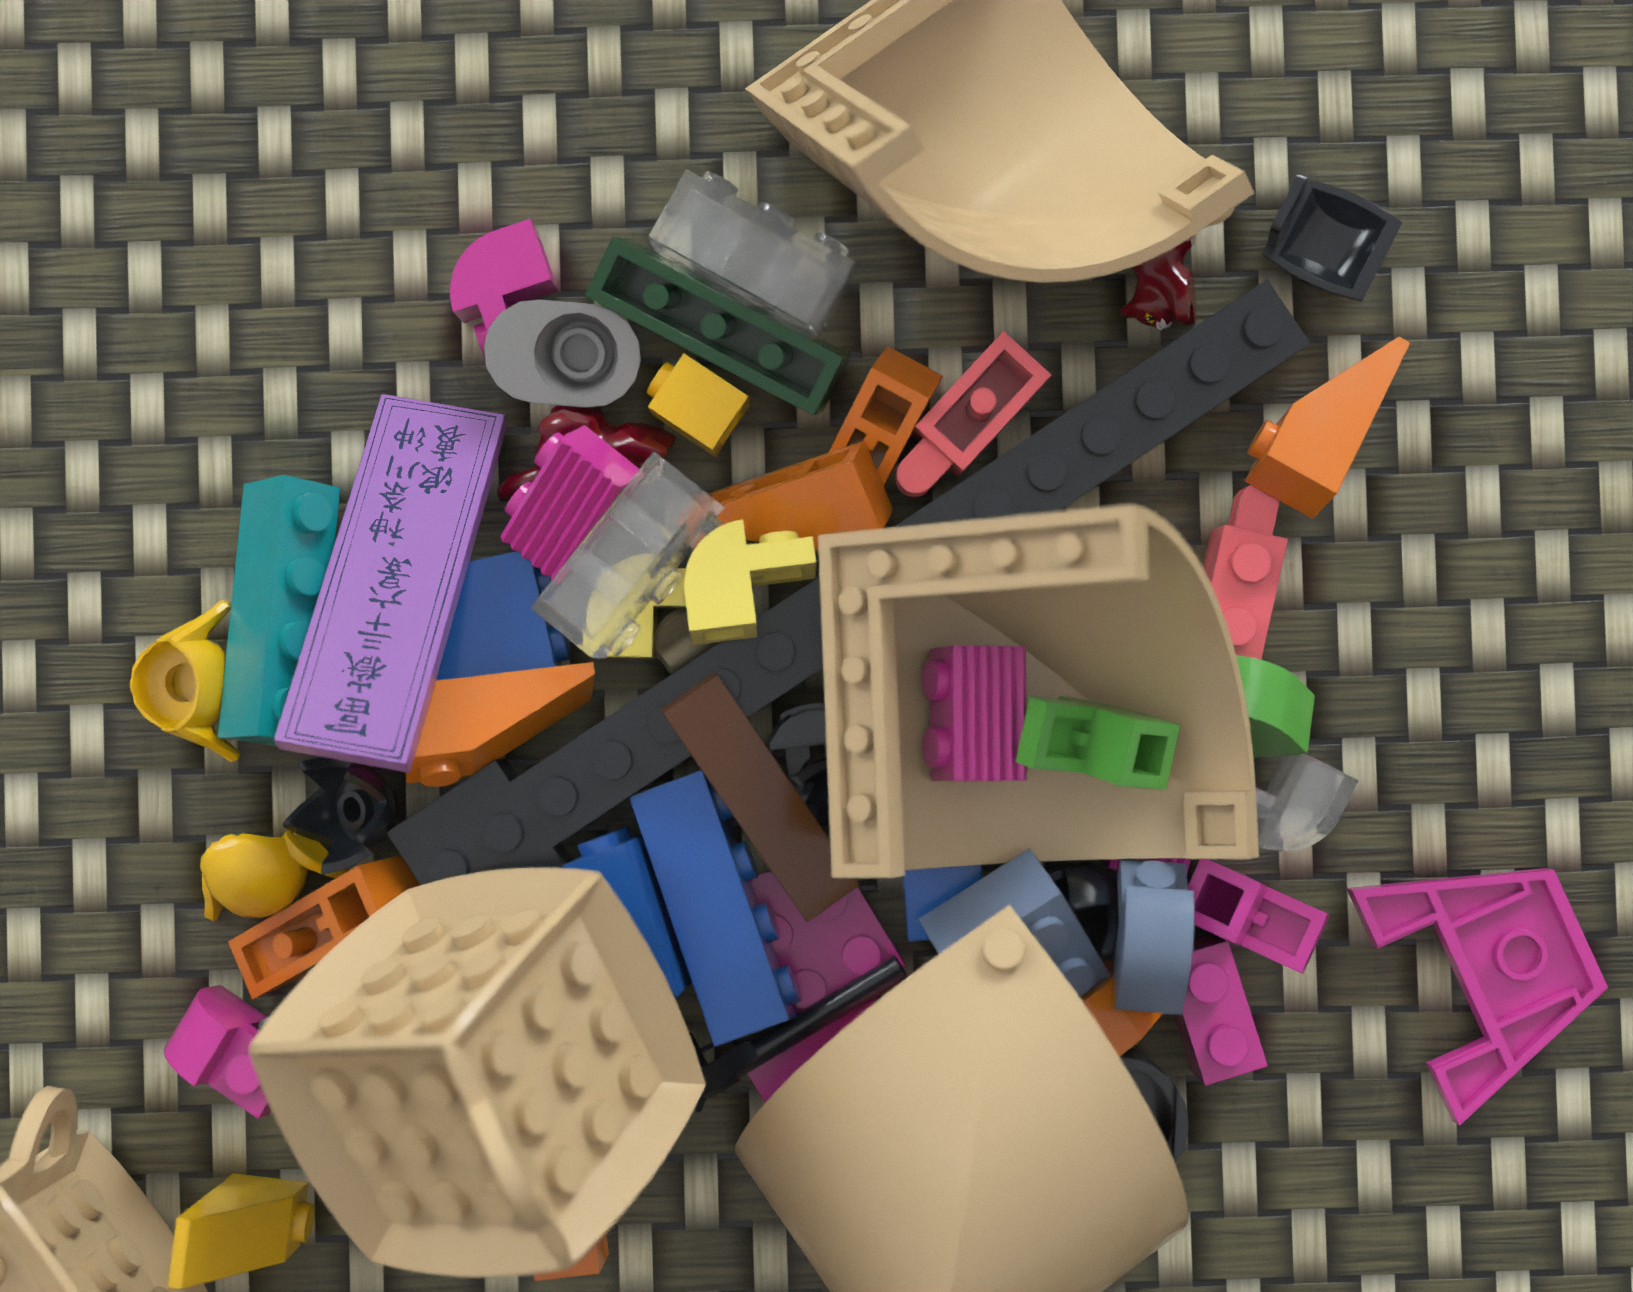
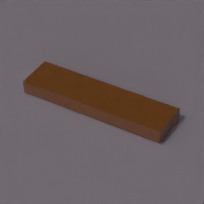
[660,672,860,923]

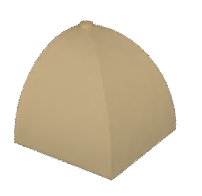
[745,0,1254,282]
[818,505,1259,878]
[735,905,1188,1292]

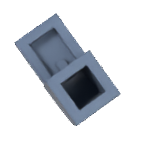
[1113,859,1194,1015]

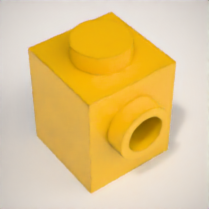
[647,353,750,457]

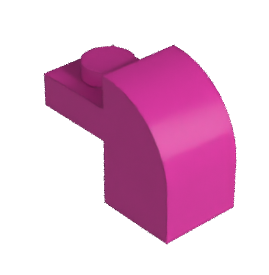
[450,219,559,358]
[1188,859,1330,974]
[164,985,272,1119]

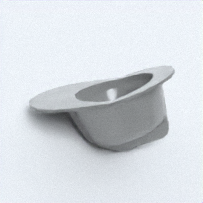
[483,299,641,407]

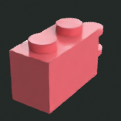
[895,331,1051,498]
[1202,485,1288,660]

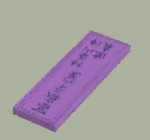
[274,394,507,773]

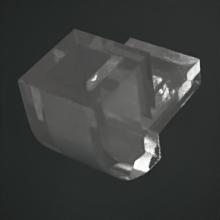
[1256,754,1359,851]

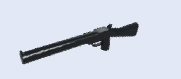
[689,955,908,1113]

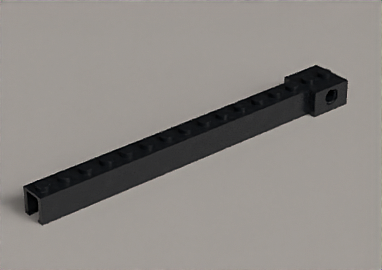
[387,279,1311,885]

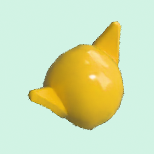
[129,600,240,762]
[200,830,349,921]

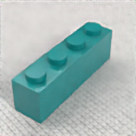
[218,475,340,746]

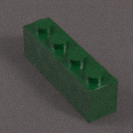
[585,237,852,416]

